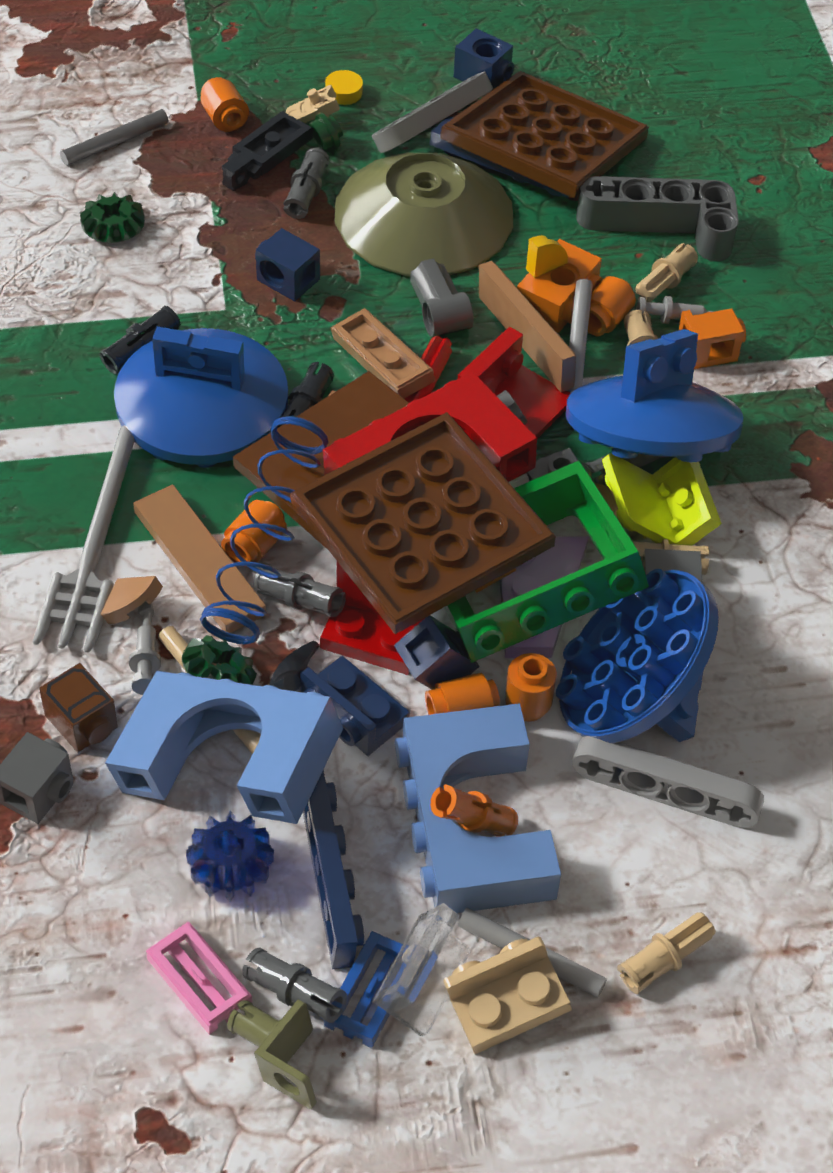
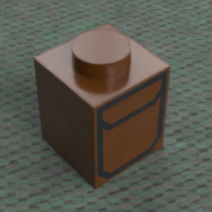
[39,663,118,753]

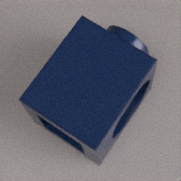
[453,28,514,92]
[255,228,320,302]
[394,615,480,689]

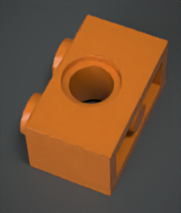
[517,239,603,334]

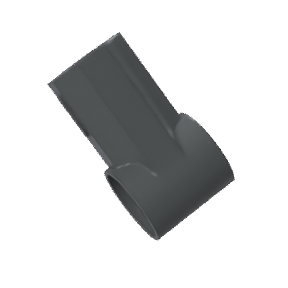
[410,259,473,337]

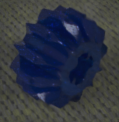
[186,810,274,902]

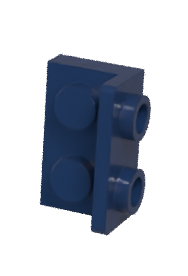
[300,655,410,756]

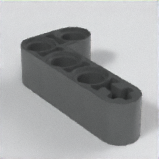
[576,176,738,262]

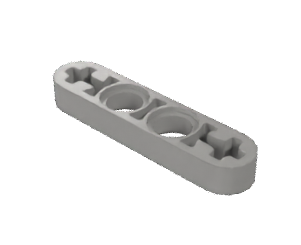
[371,71,493,153]
[572,736,764,828]

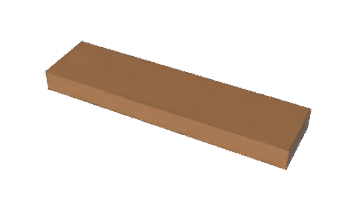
[479,261,576,393]
[133,484,266,633]

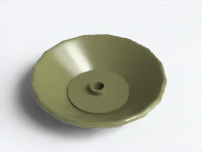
[334,152,513,277]

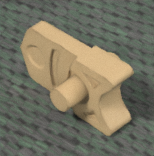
[286,85,340,123]

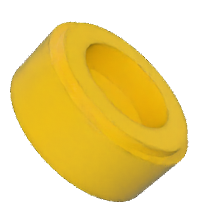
[325,70,363,105]

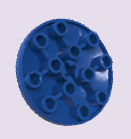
[114,327,288,468]
[566,329,743,462]
[556,569,719,743]

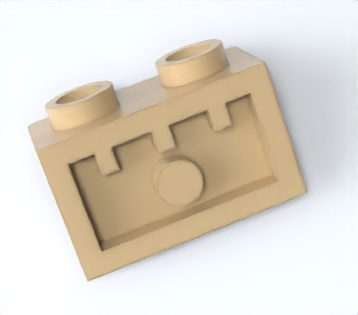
[443,936,572,1054]

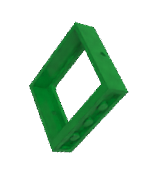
[444,461,649,663]

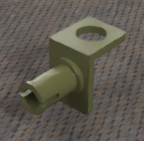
[227,999,317,1109]

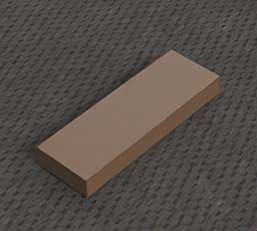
[330,308,435,399]

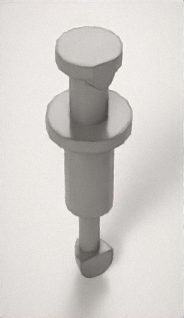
[636,296,715,324]
[129,601,161,695]

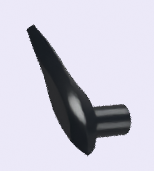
[269,640,320,691]

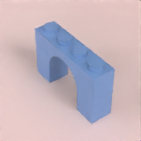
[105,671,343,824]
[395,704,561,916]

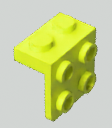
[602,453,722,546]

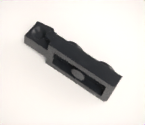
[222,111,313,191]

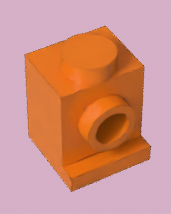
[678,308,746,369]

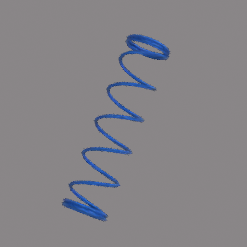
[200,416,329,644]

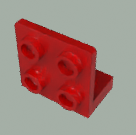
[458,326,571,439]
[320,562,425,675]

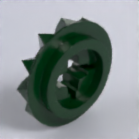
[80,192,145,243]
[182,635,257,685]

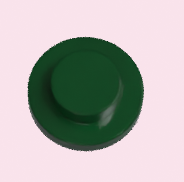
[309,112,343,151]

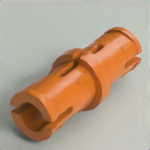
[430,784,518,837]

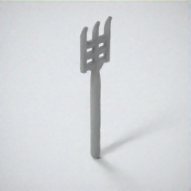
[33,425,135,652]

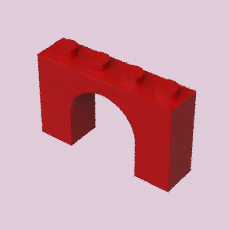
[323,372,537,482]

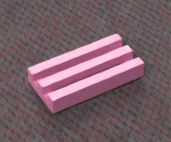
[146,921,252,1035]

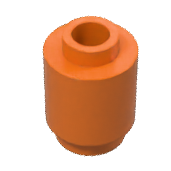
[201,77,249,132]
[588,276,636,336]
[221,500,287,567]
[505,653,557,722]
[425,672,500,715]

